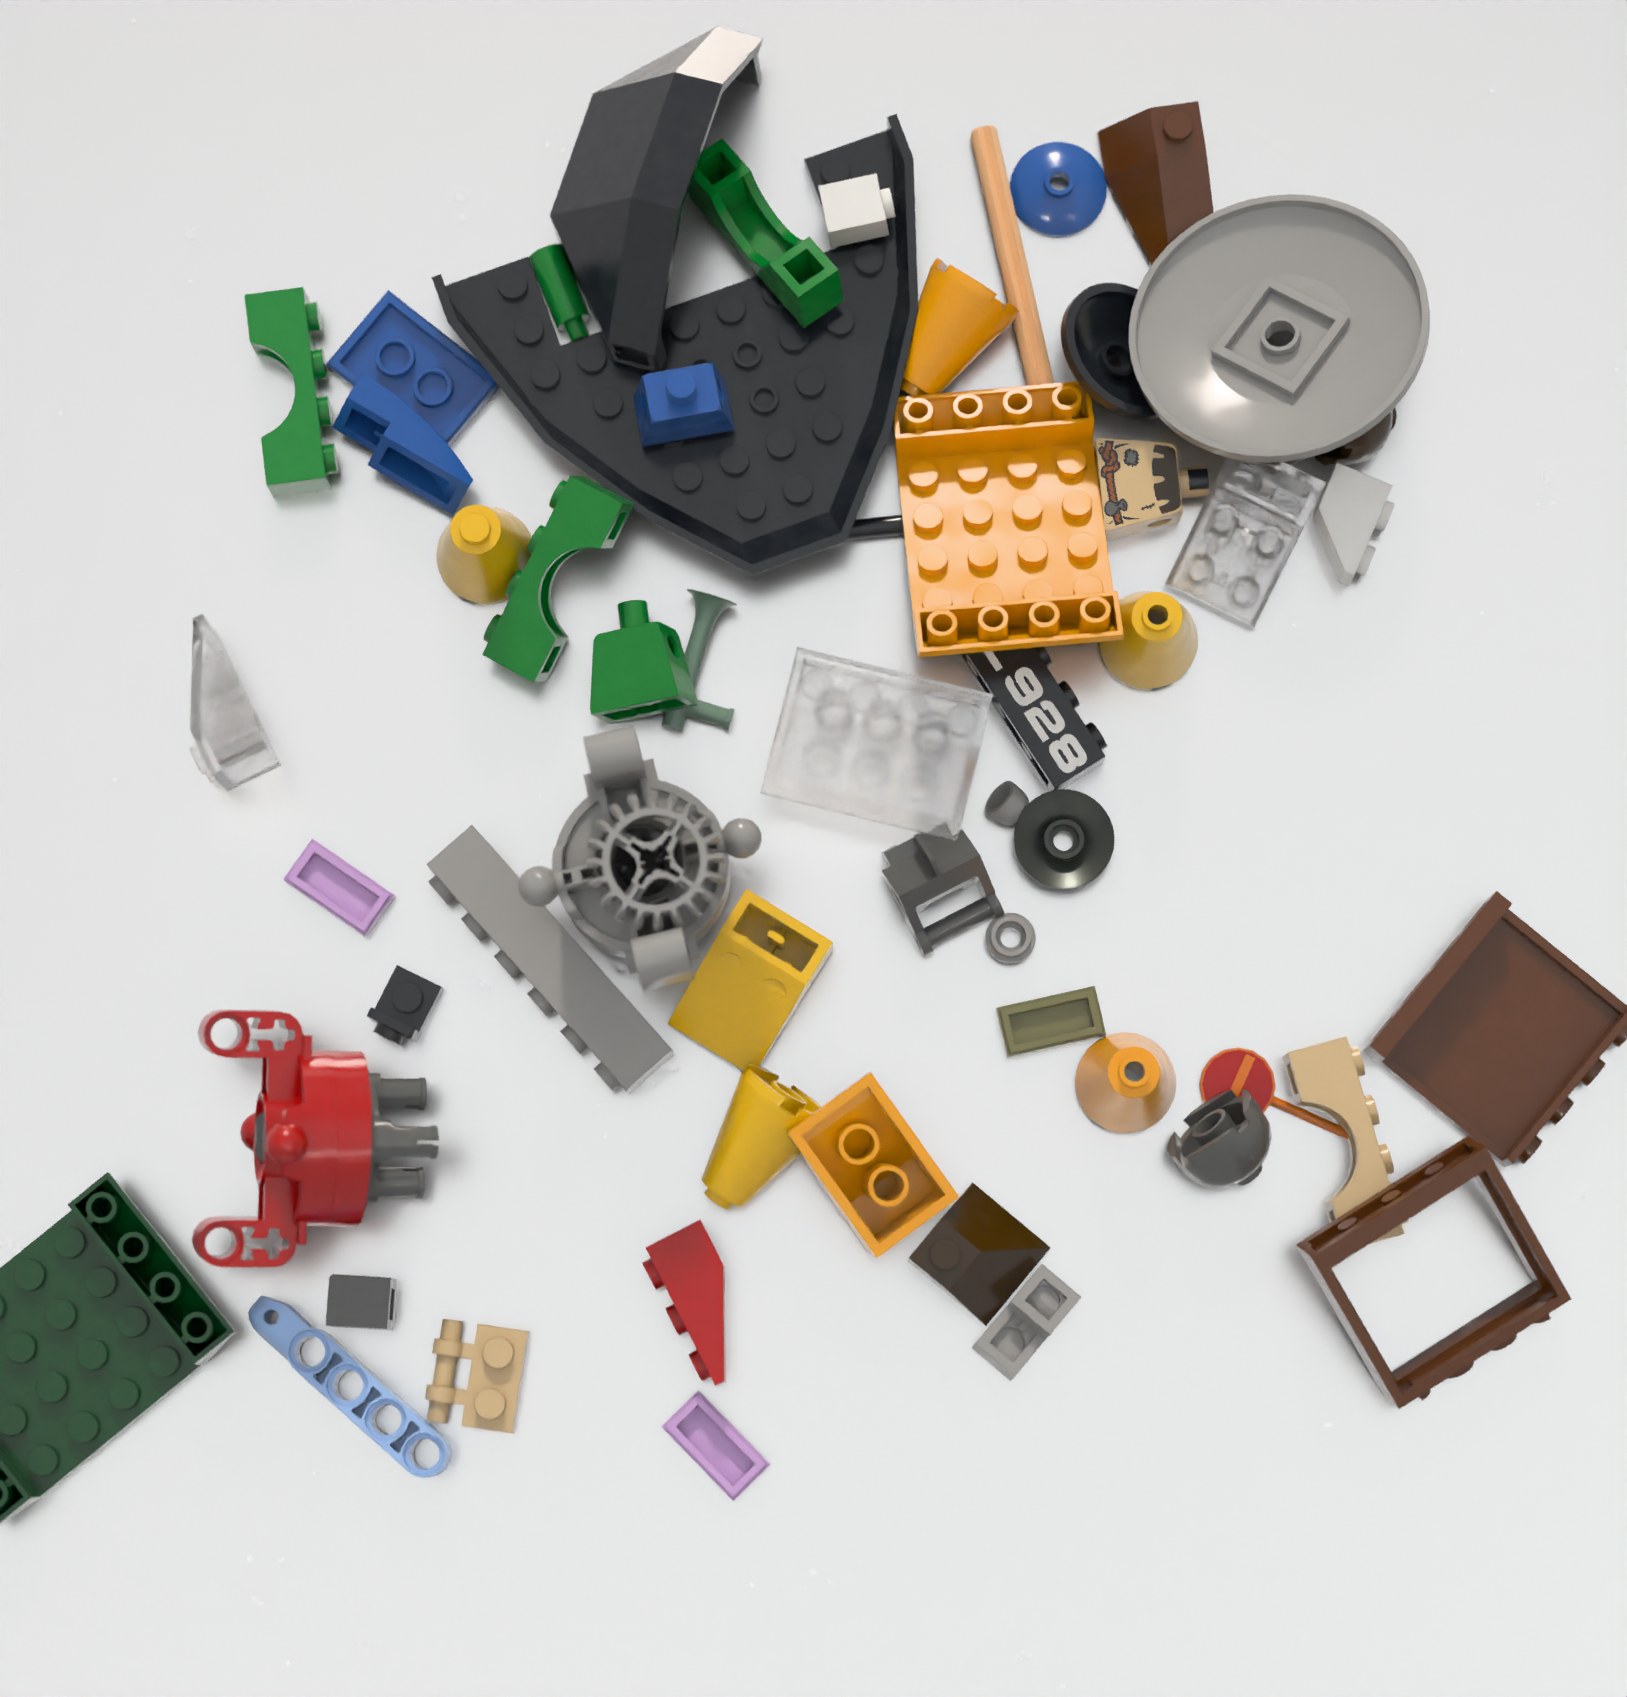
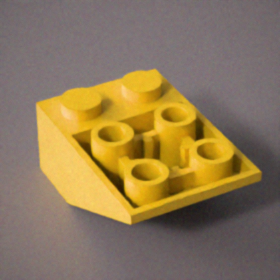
[667,889,833,1071]

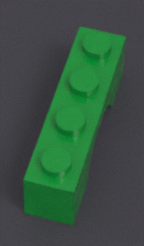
[688,138,844,328]
[244,287,339,497]
[482,476,634,683]

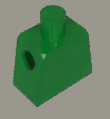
[590,600,698,724]

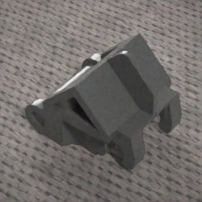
[881,820,1005,956]

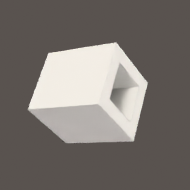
[818,173,896,248]

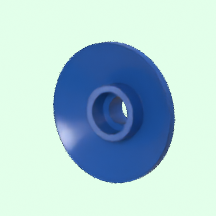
[1010,142,1107,237]

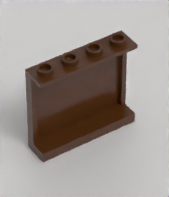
[1363,891,1627,1167]

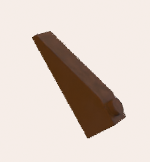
[1097,101,1214,267]

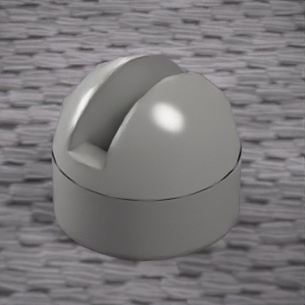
[985,781,1029,825]

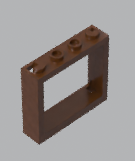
[1296,1135,1571,1409]

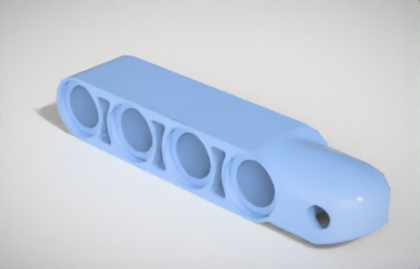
[248,1295,452,1477]

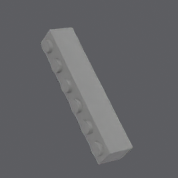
[426,825,674,1094]

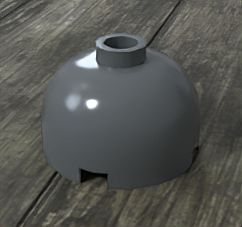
[1167,1089,1272,1188]

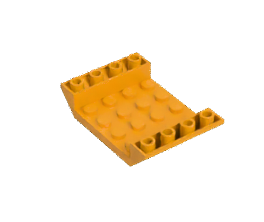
[893,381,1123,658]

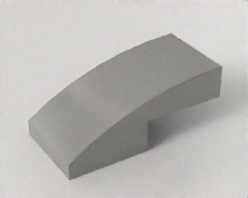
[972,1264,1081,1381]

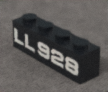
[959,647,1107,791]

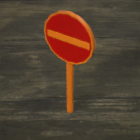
[1199,1047,1349,1140]

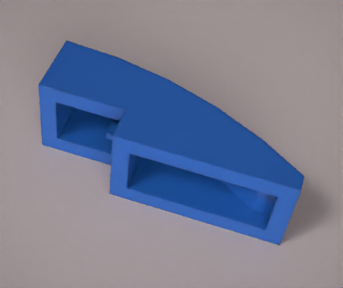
[332,373,473,515]

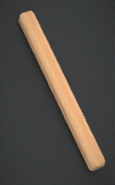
[970,125,1054,386]

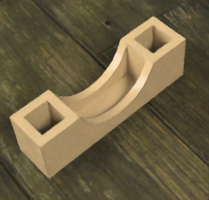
[1282,1036,1409,1244]

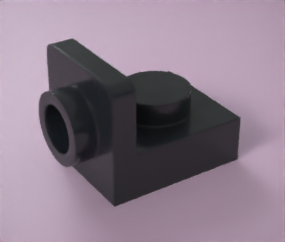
[367,965,444,1045]

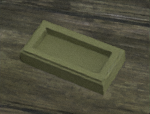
[996,986,1106,1058]

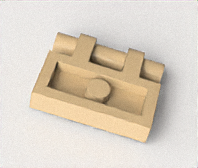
[425,1319,529,1434]

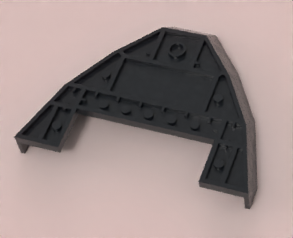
[432,114,918,575]

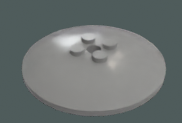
[1129,194,1430,463]

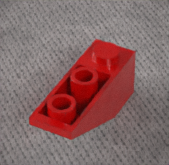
[642,1220,726,1386]

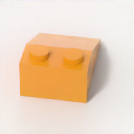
[786,1072,959,1258]

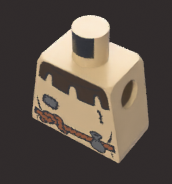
[1094,438,1209,541]

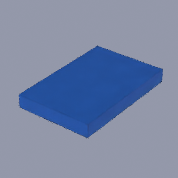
[326,290,500,447]

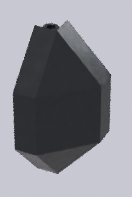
[550,27,763,372]

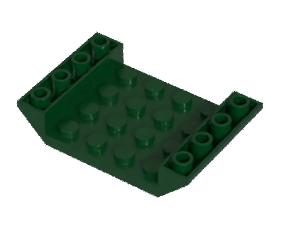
[0,1172,236,1525]

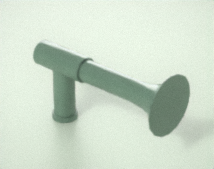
[661,589,737,731]

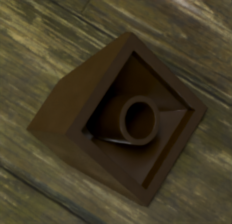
[908,1182,1051,1326]

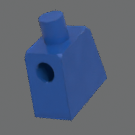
[633,363,735,447]

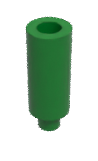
[529,244,591,342]

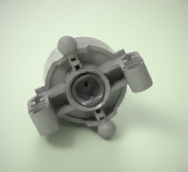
[519,725,762,991]

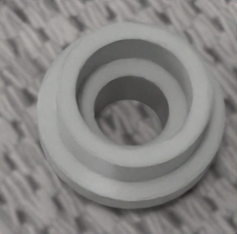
[985,913,1036,964]

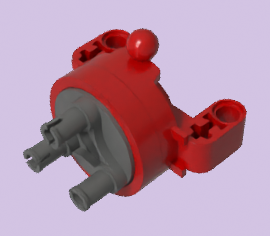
[192,1009,439,1267]

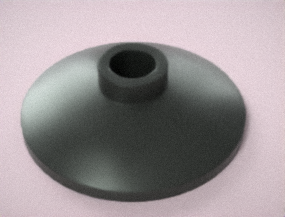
[1014,789,1115,890]

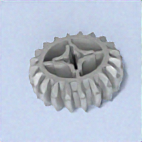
[584,790,727,932]

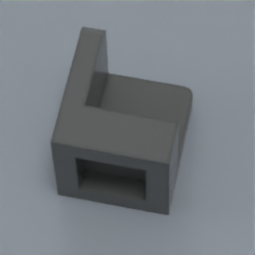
[325,1274,397,1331]

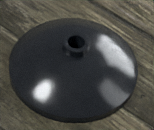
[1061,283,1159,420]

